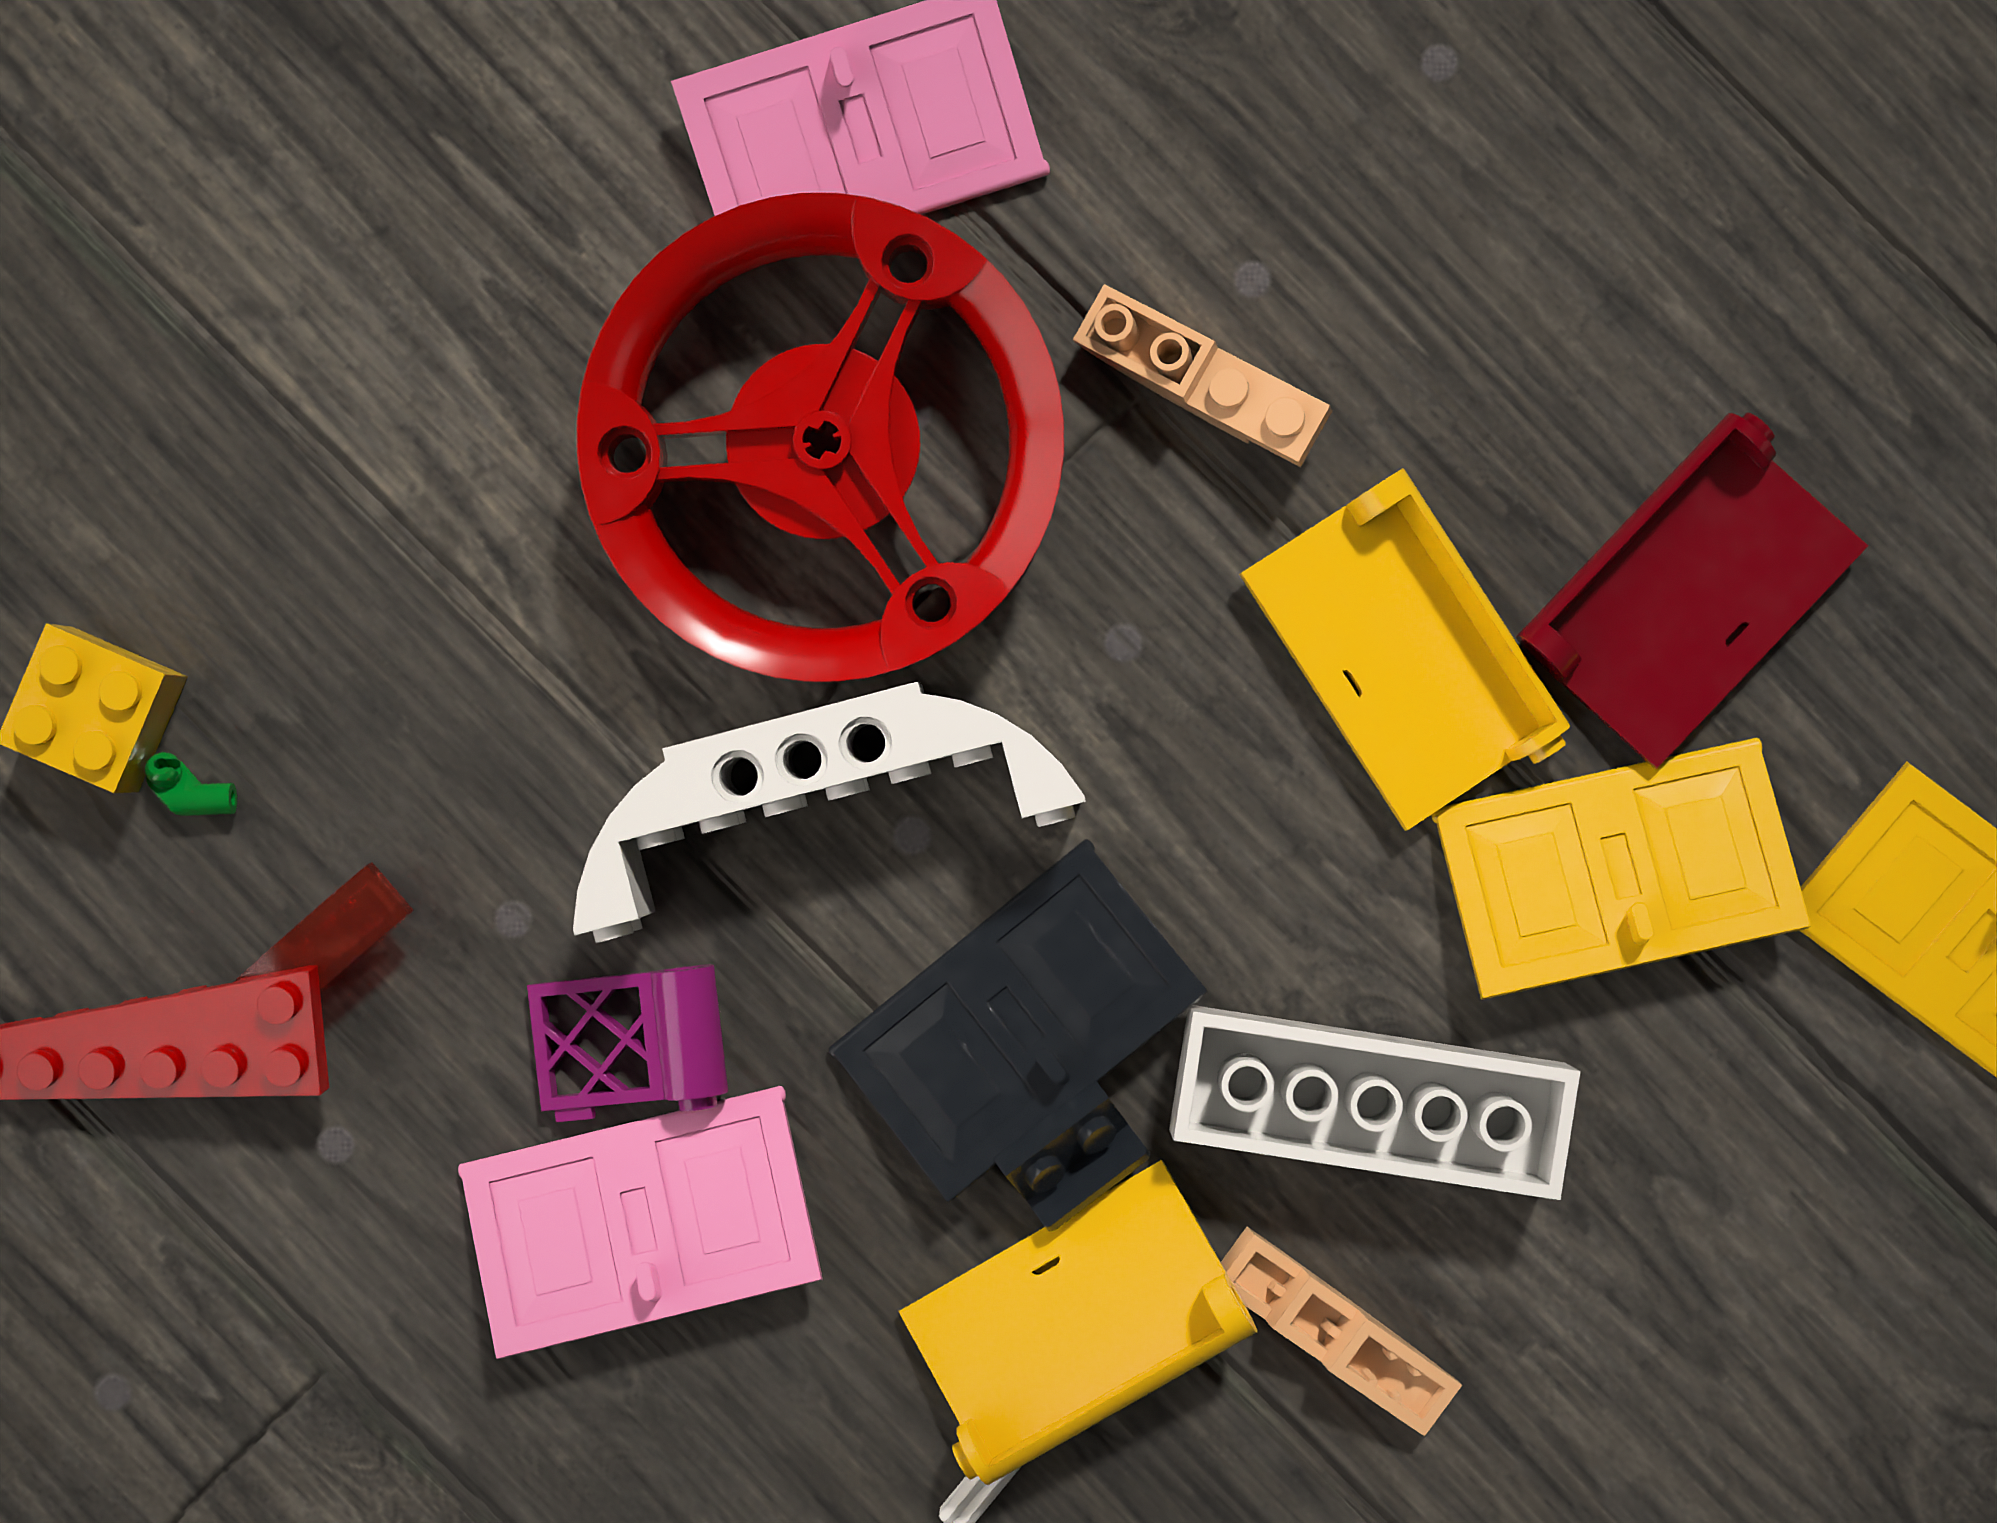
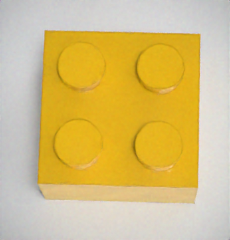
[0,623,188,793]

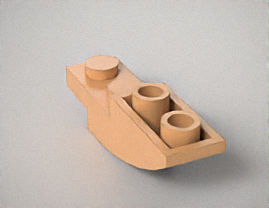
[1073,284,1332,467]

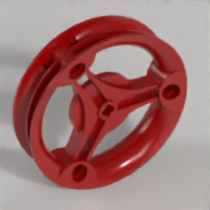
[577,193,1064,682]

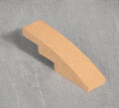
[1221,1227,1462,1437]

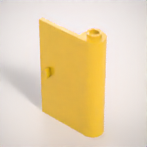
[1239,468,1570,831]
[899,1160,1257,1485]

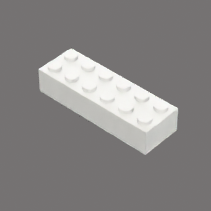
[1169,1005,1580,1200]

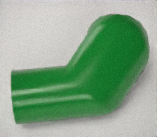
[145,752,237,816]

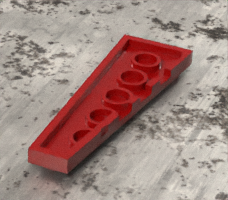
[0,965,329,1100]

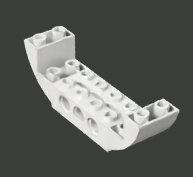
[573,682,1086,943]

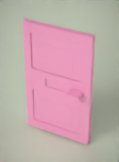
[671,0,1050,216]
[458,1086,823,1359]

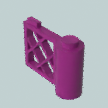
[527,964,728,1122]

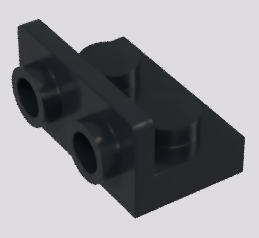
[993,1080,1150,1231]

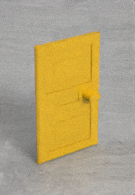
[1431,738,1811,1000]
[1799,761,1997,1078]

